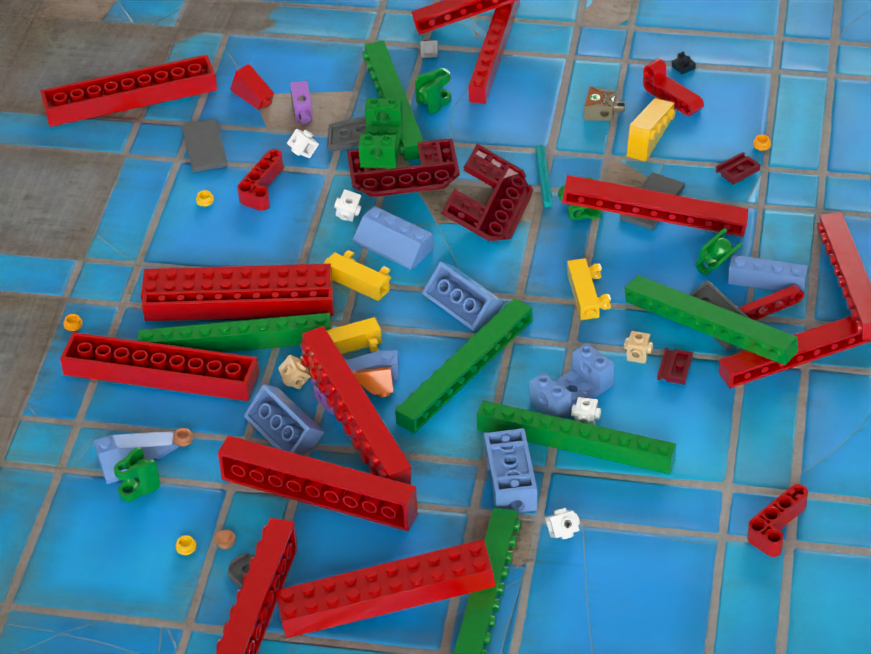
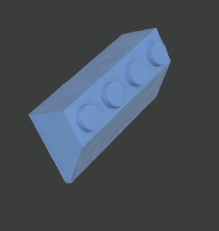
[353,206,433,270]
[728,255,809,292]
[422,261,504,331]
[243,384,324,455]

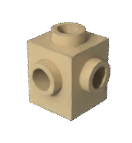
[624,331,653,364]
[278,355,311,389]

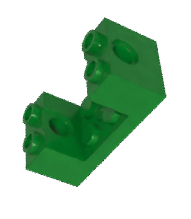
[359,98,403,168]

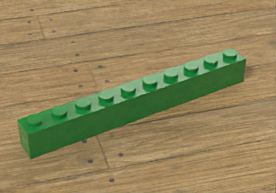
[362,40,424,161]
[624,275,798,365]
[395,298,533,434]
[138,313,331,353]
[477,400,676,474]
[454,507,521,654]

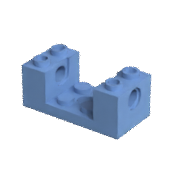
[529,343,614,419]
[484,428,537,513]

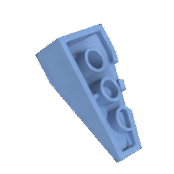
[345,350,399,381]
[93,431,179,484]

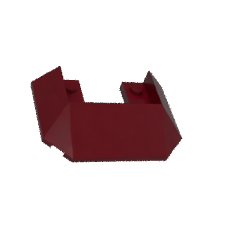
[347,138,460,197]
[440,144,534,242]

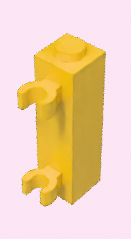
[323,250,391,301]
[567,258,611,320]
[326,317,382,354]

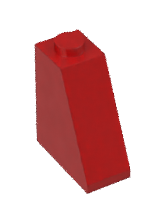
[230,64,274,110]

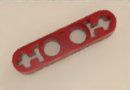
[739,285,804,321]

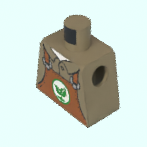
[584,86,626,121]

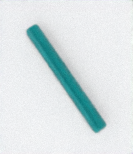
[535,145,553,208]

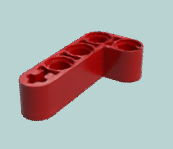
[643,58,704,116]
[237,149,284,211]
[747,484,808,557]

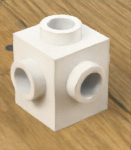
[287,129,319,158]
[334,189,362,222]
[571,397,601,425]
[545,508,580,539]

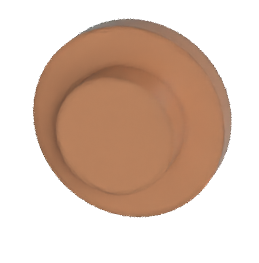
[173,428,193,446]
[215,530,236,549]

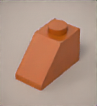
[352,366,394,397]

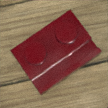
[716,152,760,185]
[657,348,693,385]

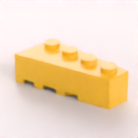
[626,98,676,162]

